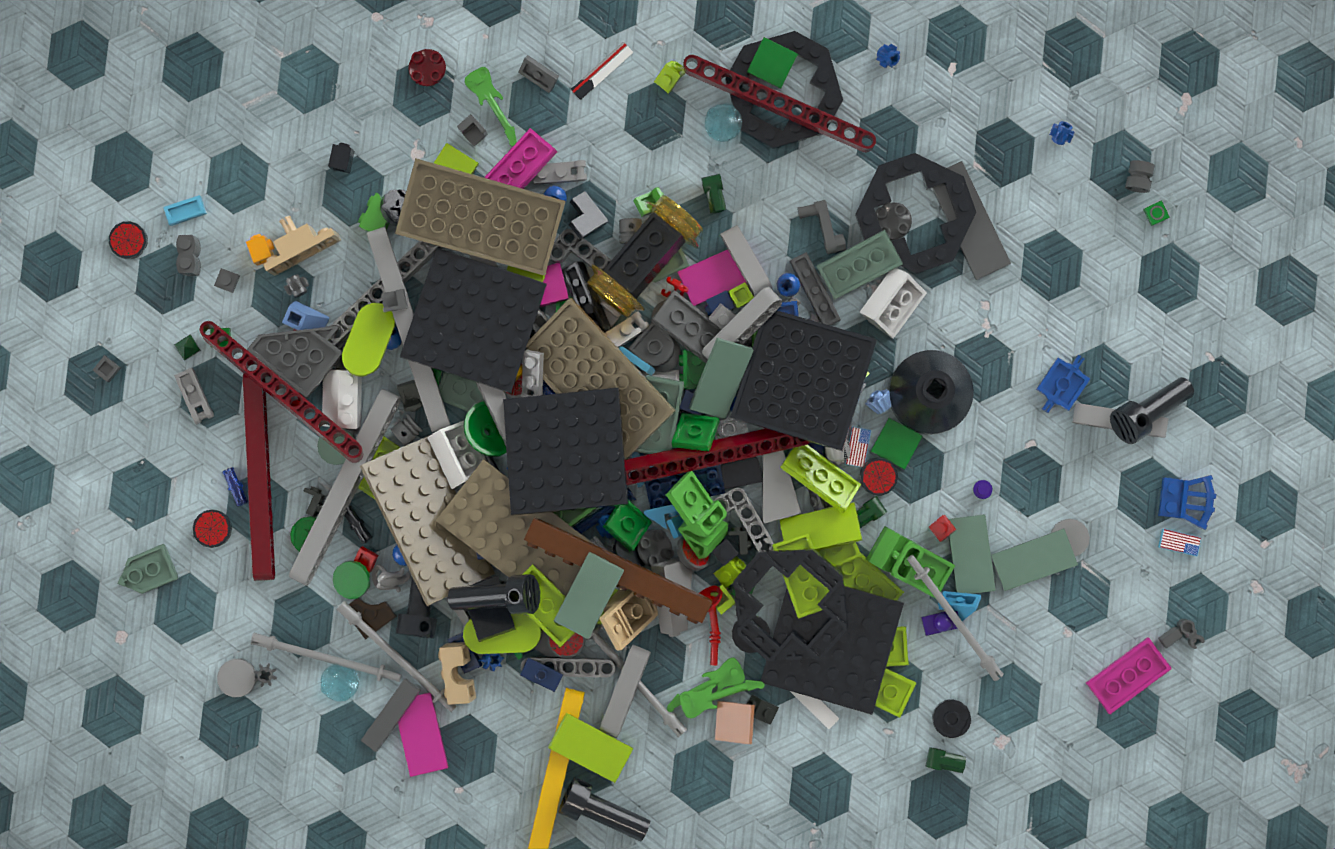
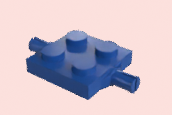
[1036,355,1090,413]

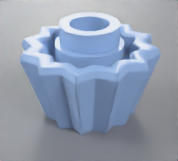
[865,389,892,414]

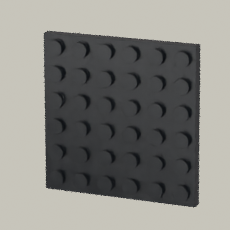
[400,248,547,393]
[730,310,877,452]
[503,388,628,516]
[761,586,904,715]

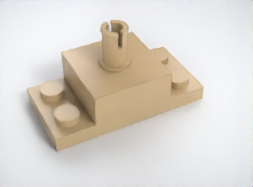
[263,216,341,276]
[599,589,658,650]

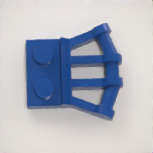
[1158,475,1217,530]

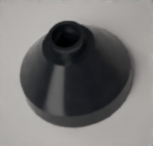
[888,350,974,435]

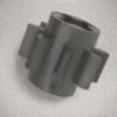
[284,274,309,298]
[253,663,277,687]

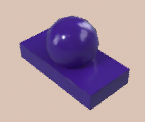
[921,611,958,636]

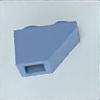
[282,301,330,330]

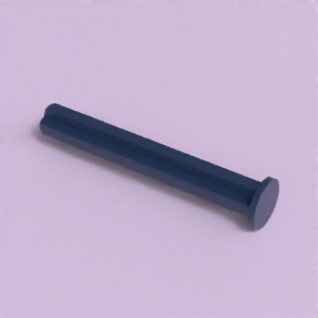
[573,487,637,534]

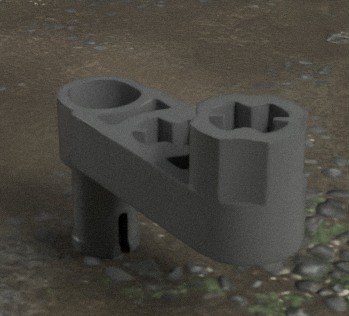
[797,200,846,254]

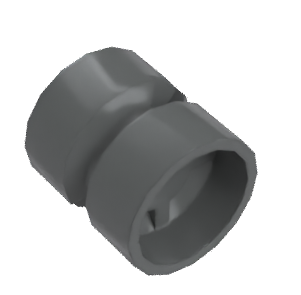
[1125,160,1155,193]

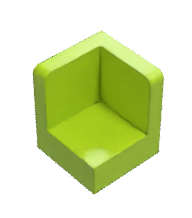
[728,282,754,309]
[711,584,735,615]

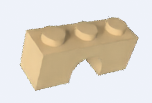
[438,642,476,705]

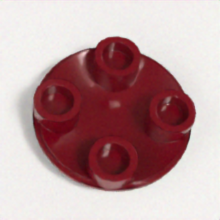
[408,49,446,86]

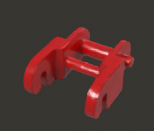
[661,277,689,297]

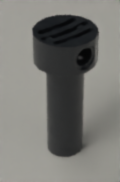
[1110,377,1194,444]
[448,574,540,615]
[396,577,437,639]
[558,777,651,842]

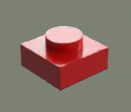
[929,515,956,542]
[354,546,379,573]

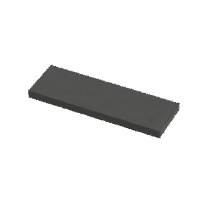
[932,161,1011,280]

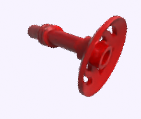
[699,586,723,666]

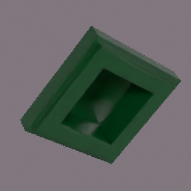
[174,334,201,361]

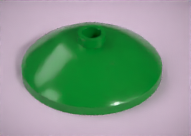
[463,401,507,457]

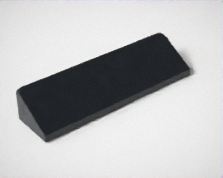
[562,261,612,333]

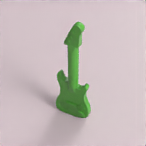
[464,67,517,147]
[667,657,745,712]
[679,680,765,719]

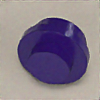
[973,480,993,499]

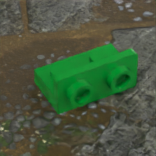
[679,350,706,390]

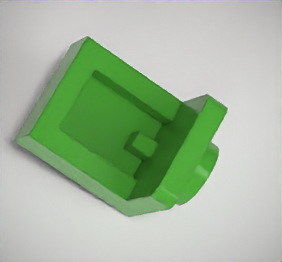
[633,187,667,217]

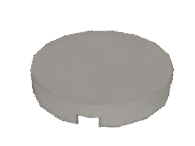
[1051,519,1090,556]
[217,659,257,697]

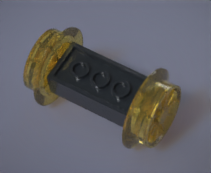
[587,195,703,318]

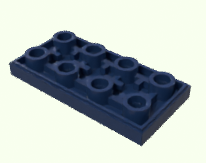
[644,465,725,509]

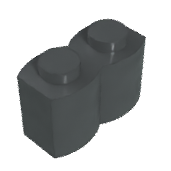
[176,235,201,276]

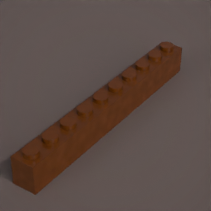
[524,517,712,624]

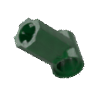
[701,174,726,214]
[857,496,888,529]
[925,747,966,774]

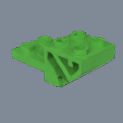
[666,471,728,559]
[866,526,955,599]

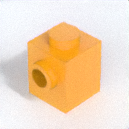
[246,234,275,266]

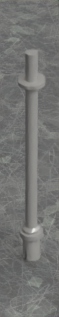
[907,555,1004,681]
[336,601,457,712]
[586,627,687,737]
[251,632,402,682]

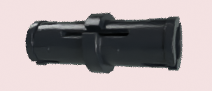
[344,506,373,544]

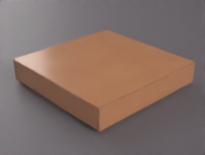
[715,701,755,744]

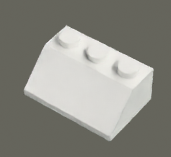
[860,268,927,339]
[322,369,362,429]
[427,421,486,489]

